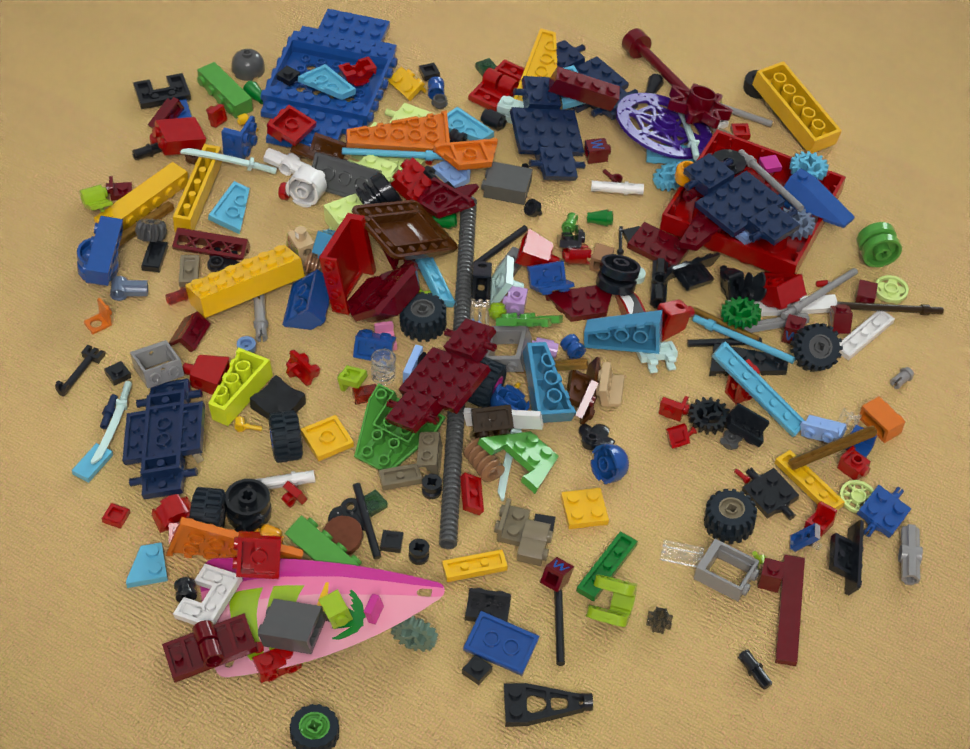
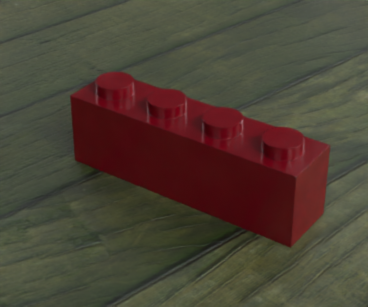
[549,66,620,111]

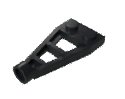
[504,683,593,727]

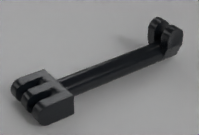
[55,345,105,397]

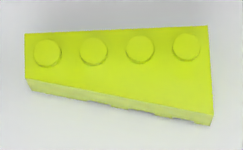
[208,347,273,426]

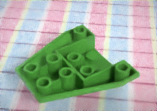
[354,383,446,470]

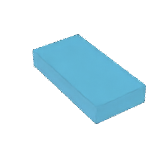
[72,443,113,483]

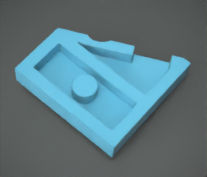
[126,542,168,588]

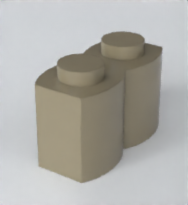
[517,519,553,566]

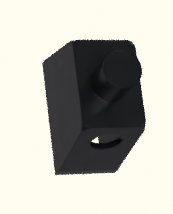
[471,261,492,304]

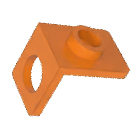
[84,298,112,334]

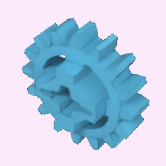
[789,151,829,181]
[653,161,682,191]

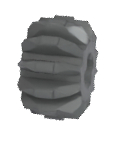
[135,218,167,242]

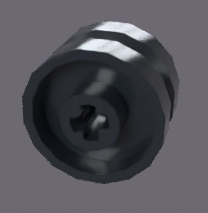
[596,254,641,296]
[225,479,271,529]

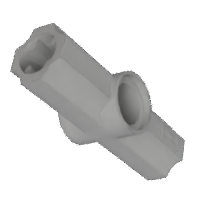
[898,524,923,585]

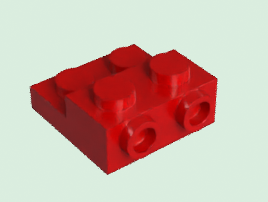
[267,105,317,146]
[390,157,432,201]
[232,531,282,579]
[252,642,302,683]

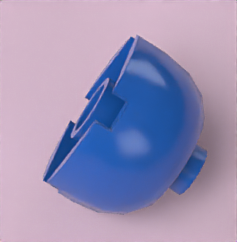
[490,384,530,411]
[591,444,629,484]

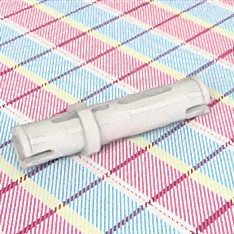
[591,180,644,195]
[255,470,315,490]

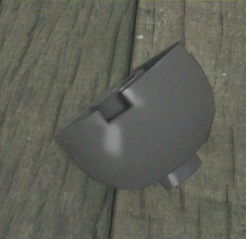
[231,49,265,81]

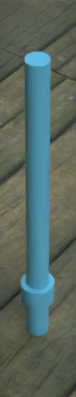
[342,147,444,161]
[693,315,796,364]

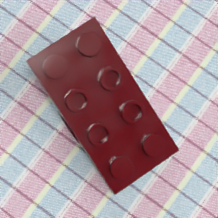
[162,613,258,683]

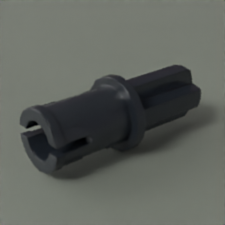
[132,142,162,160]
[234,513,266,532]
[738,649,772,690]

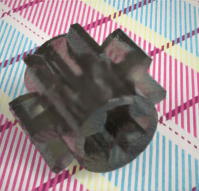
[646,607,673,634]

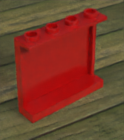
[319,213,376,315]

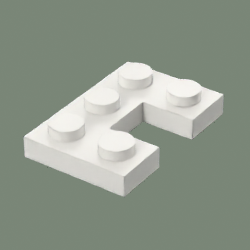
[173,564,243,625]

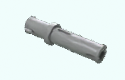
[253,294,268,342]

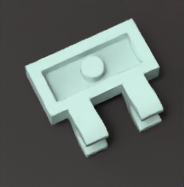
[636,341,678,374]

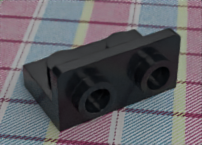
[557,225,585,248]

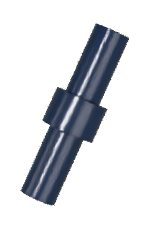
[100,394,118,429]

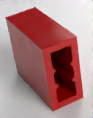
[152,117,206,156]

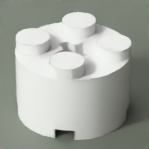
[286,165,327,208]

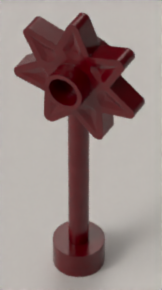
[622,28,733,129]

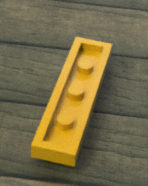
[774,450,845,510]

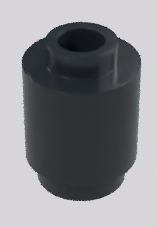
[480,109,507,131]

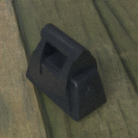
[720,265,744,300]

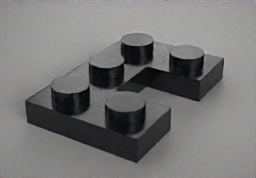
[133,73,191,109]

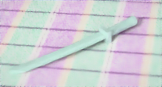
[678,112,700,161]
[180,148,277,174]
[91,381,132,465]
[498,428,522,501]

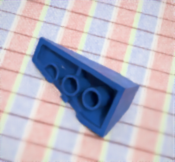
[779,168,855,228]

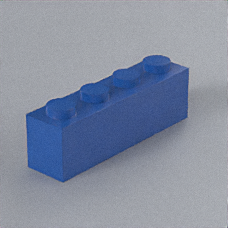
[82,216,123,286]

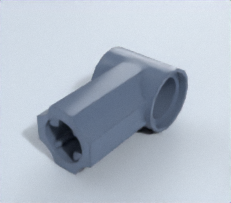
[110,276,148,301]

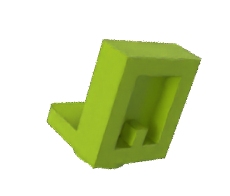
[337,365,368,392]

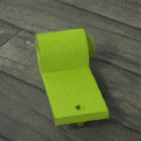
[79,184,113,212]

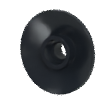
[713,149,746,175]

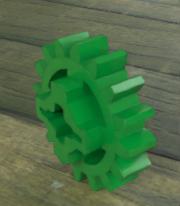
[721,296,762,330]

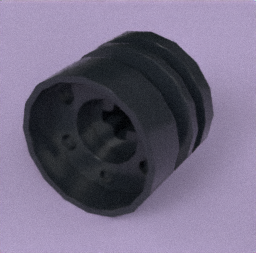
[355,171,402,205]

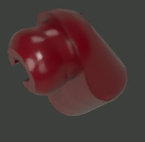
[682,187,704,202]

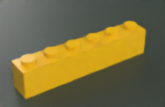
[173,144,222,232]
[94,162,188,231]

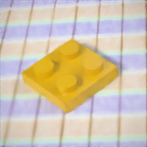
[300,415,354,462]
[561,488,609,529]

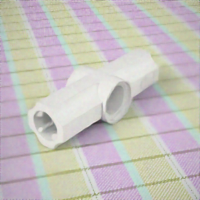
[263,148,312,176]

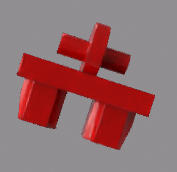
[286,350,320,386]

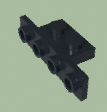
[663,252,720,291]
[829,520,864,596]

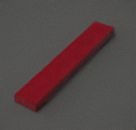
[775,554,805,666]

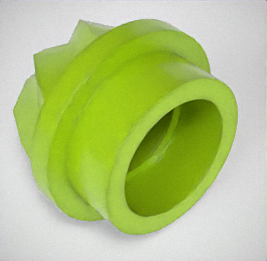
[488,303,507,320]

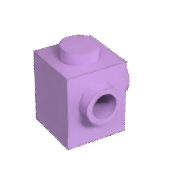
[503,286,528,316]

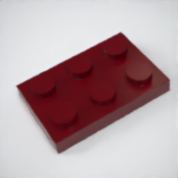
[627,222,689,268]

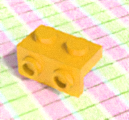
[388,66,427,101]

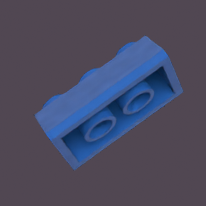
[282,269,329,330]

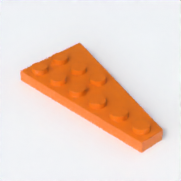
[346,110,450,152]
[166,517,303,560]

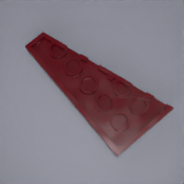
[679,184,771,251]

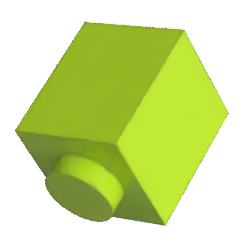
[318,589,353,629]

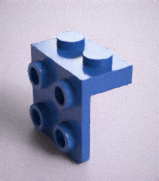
[221,116,258,159]
[527,260,575,295]

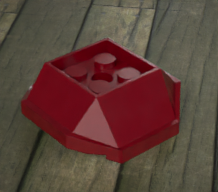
[347,263,420,323]

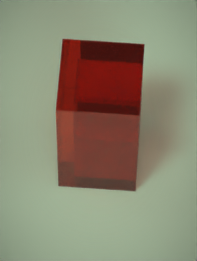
[352,384,376,405]

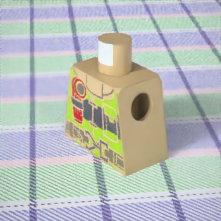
[286,226,316,271]

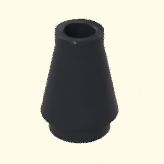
[645,74,664,94]

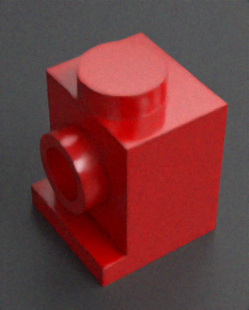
[837,446,871,480]

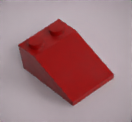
[760,272,807,310]

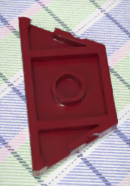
[416,177,475,219]
[545,285,612,322]

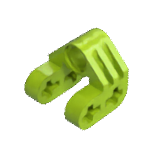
[586,575,637,627]

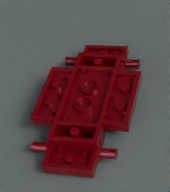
[385,318,497,433]

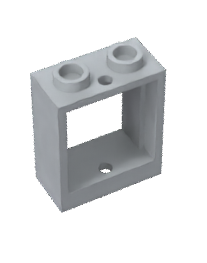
[485,326,532,372]
[130,340,184,388]
[694,539,760,601]

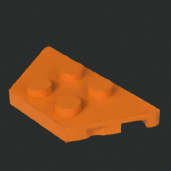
[433,138,498,170]

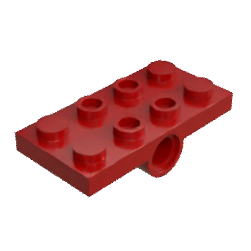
[468,59,525,111]

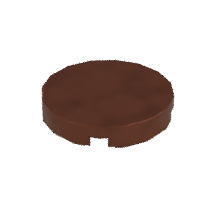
[323,516,364,555]

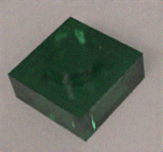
[475,58,497,76]
[364,489,388,517]

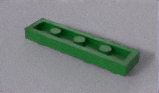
[576,531,638,602]

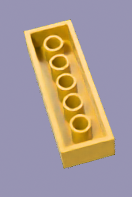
[752,61,842,154]
[185,245,305,318]

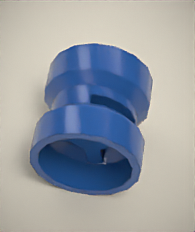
[428,77,445,100]
[560,334,586,359]

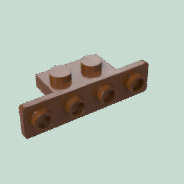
[290,132,347,161]
[566,357,601,424]

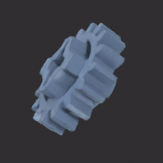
[783,206,816,240]

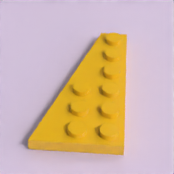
[513,28,557,101]

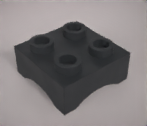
[250,375,306,419]

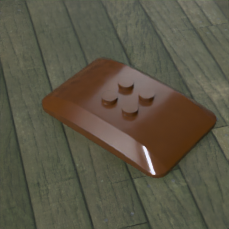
[351,200,458,260]

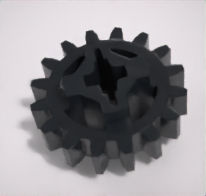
[688,397,730,435]

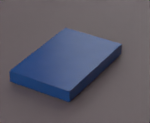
[463,611,540,676]

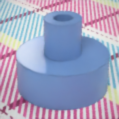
[237,336,256,353]

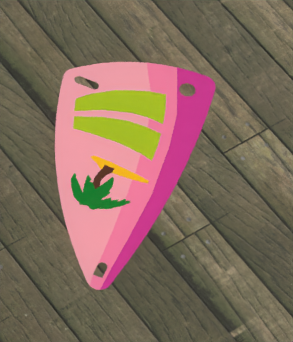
[200,558,445,678]

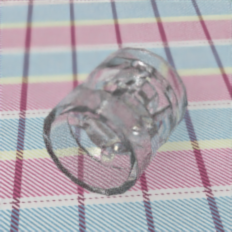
[371,349,396,385]

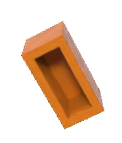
[858,396,906,443]

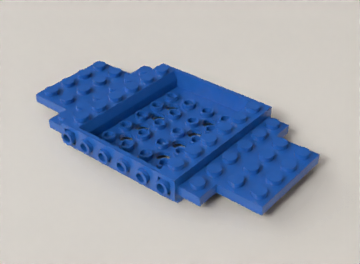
[261,9,398,148]

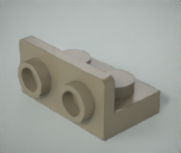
[417,432,443,477]
[494,498,530,546]

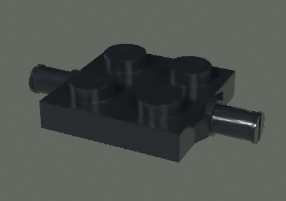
[742,467,799,520]

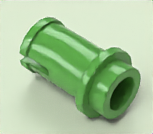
[562,212,578,233]

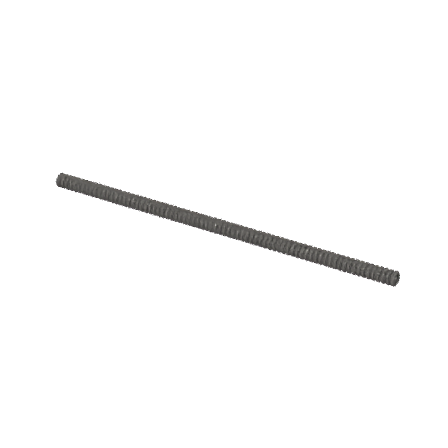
[439,196,477,549]

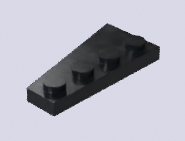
[709,343,788,376]

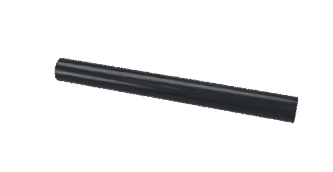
[474,225,528,262]
[687,337,762,347]
[352,483,381,559]
[554,590,565,666]

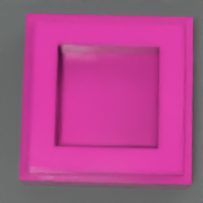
[759,155,782,173]
[364,594,384,625]

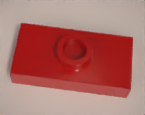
[460,473,484,515]

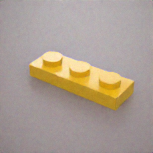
[442,549,508,582]

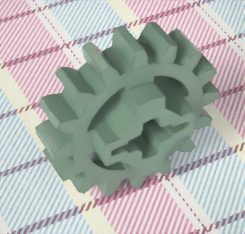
[391,616,438,652]

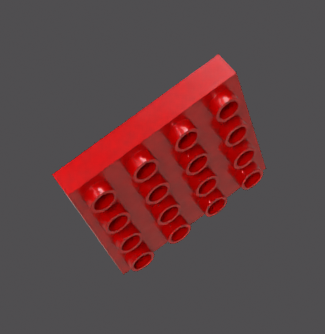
[660,129,846,274]

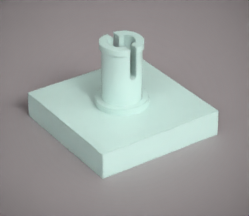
[490,256,524,304]

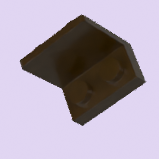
[469,405,514,439]

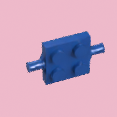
[856,485,911,538]

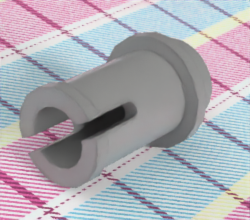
[890,367,914,389]

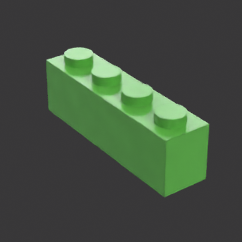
[197,62,253,119]
[285,515,362,566]

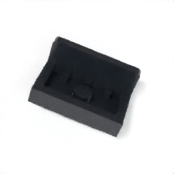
[727,403,769,447]
[465,588,511,622]

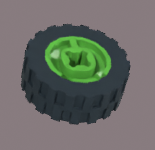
[290,704,339,749]

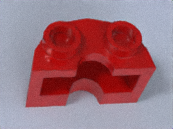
[338,56,377,86]
[562,244,591,265]
[151,494,191,533]

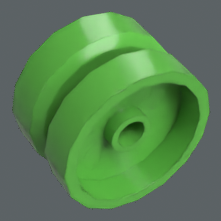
[856,222,902,267]

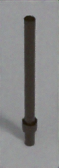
[837,302,944,316]

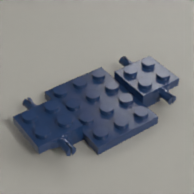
[556,40,638,120]
[510,76,586,181]
[683,153,800,246]
[122,379,205,500]

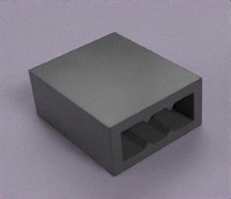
[481,161,533,205]
[258,599,326,654]

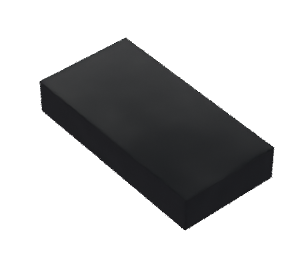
[141,241,168,273]

